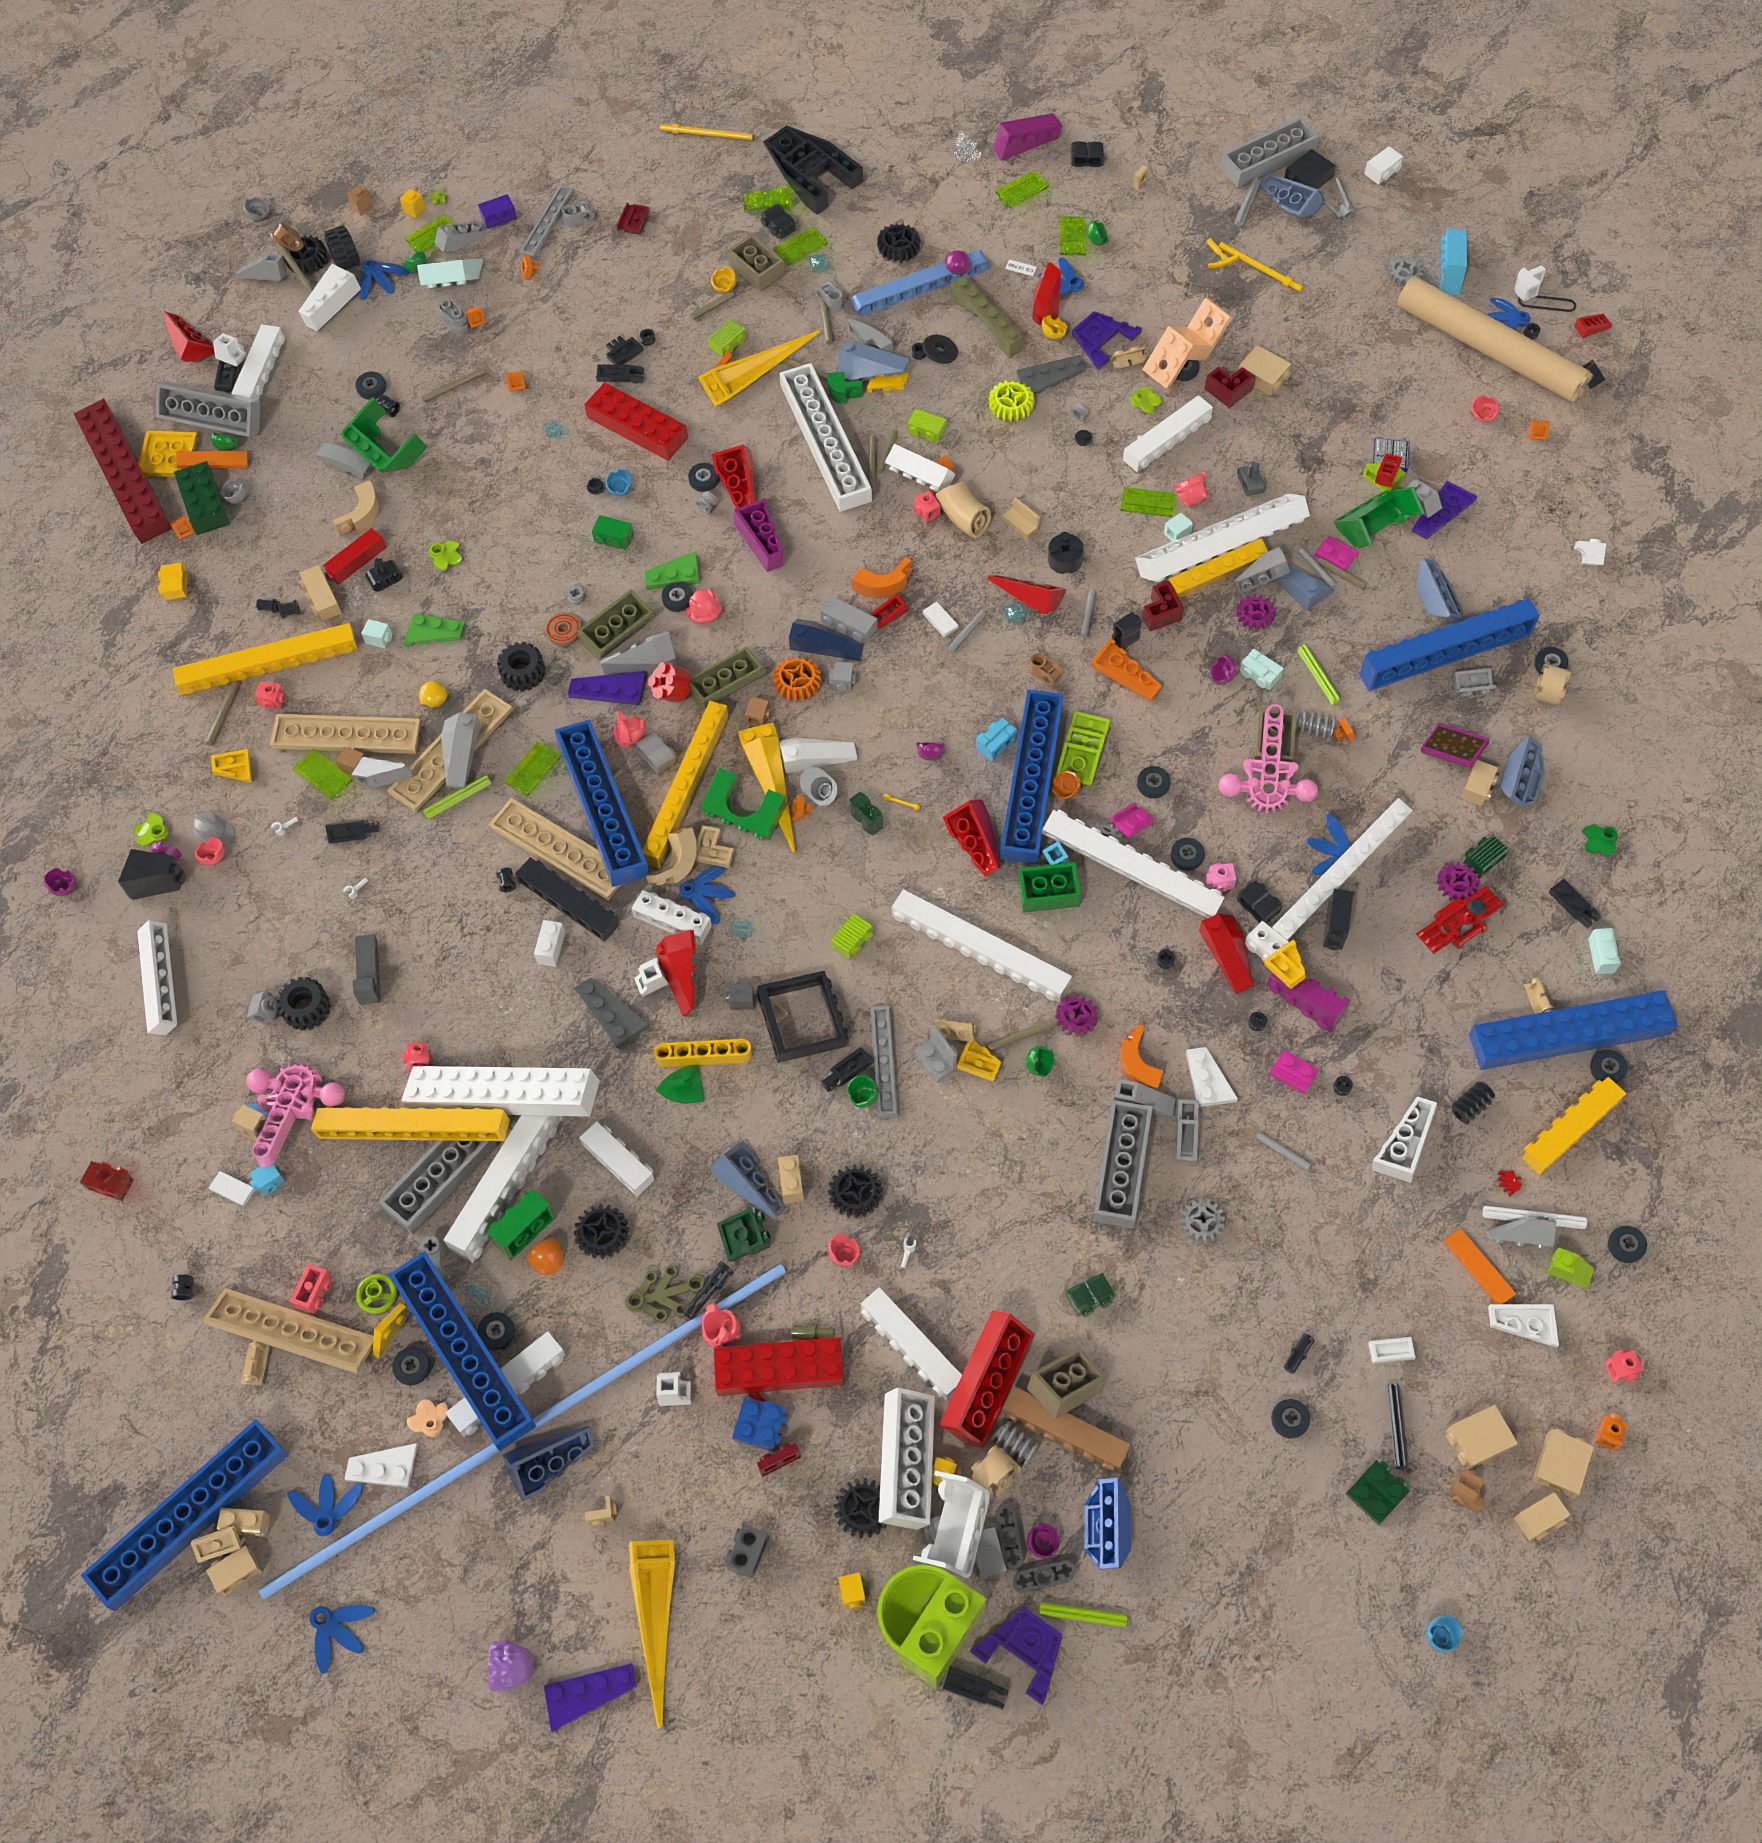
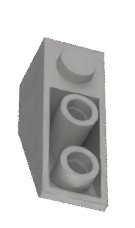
[434,222,487,252]
[234,254,287,282]
[1235,547,1290,593]
[352,757,414,788]
[1114,1078,1176,1118]
[1486,1215,1557,1249]

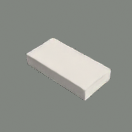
[923,602,958,638]
[209,1171,255,1207]
[1368,1337,1416,1364]

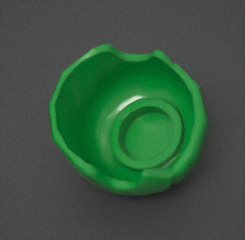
[1087,220,1109,246]
[401,251,427,273]
[211,432,238,451]
[1026,1046,1054,1077]
[847,1075,878,1108]

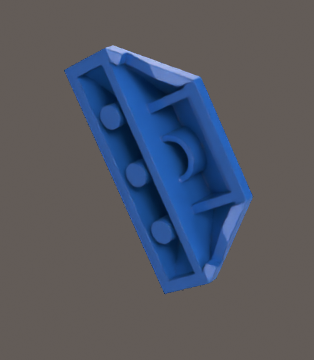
[1084,1477,1131,1570]

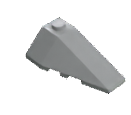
[601,632,677,674]
[441,712,481,789]

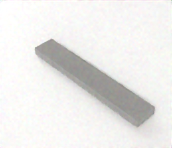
[519,185,575,260]
[870,1006,898,1119]

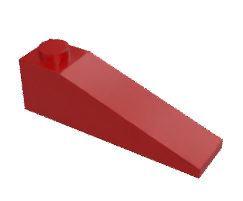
[1032,262,1062,327]
[163,311,215,363]
[712,444,756,509]
[988,575,1066,614]
[943,800,1001,876]
[1199,914,1253,994]
[656,930,696,1017]

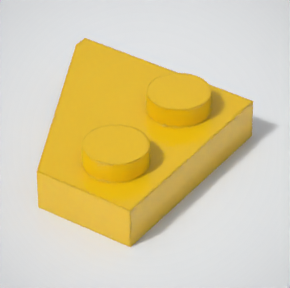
[867,372,909,393]
[211,749,252,783]
[1264,940,1306,989]
[957,1036,1001,1082]
[372,1303,407,1358]

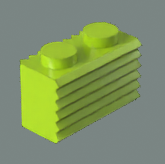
[707,319,746,357]
[907,408,947,443]
[830,913,873,959]

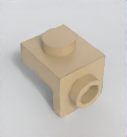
[585,1495,617,1527]

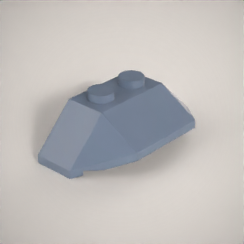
[1416,558,1462,620]
[1499,736,1545,807]

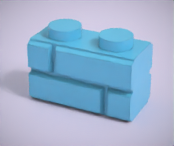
[976,718,1018,761]

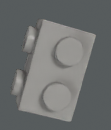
[1453,668,1496,697]

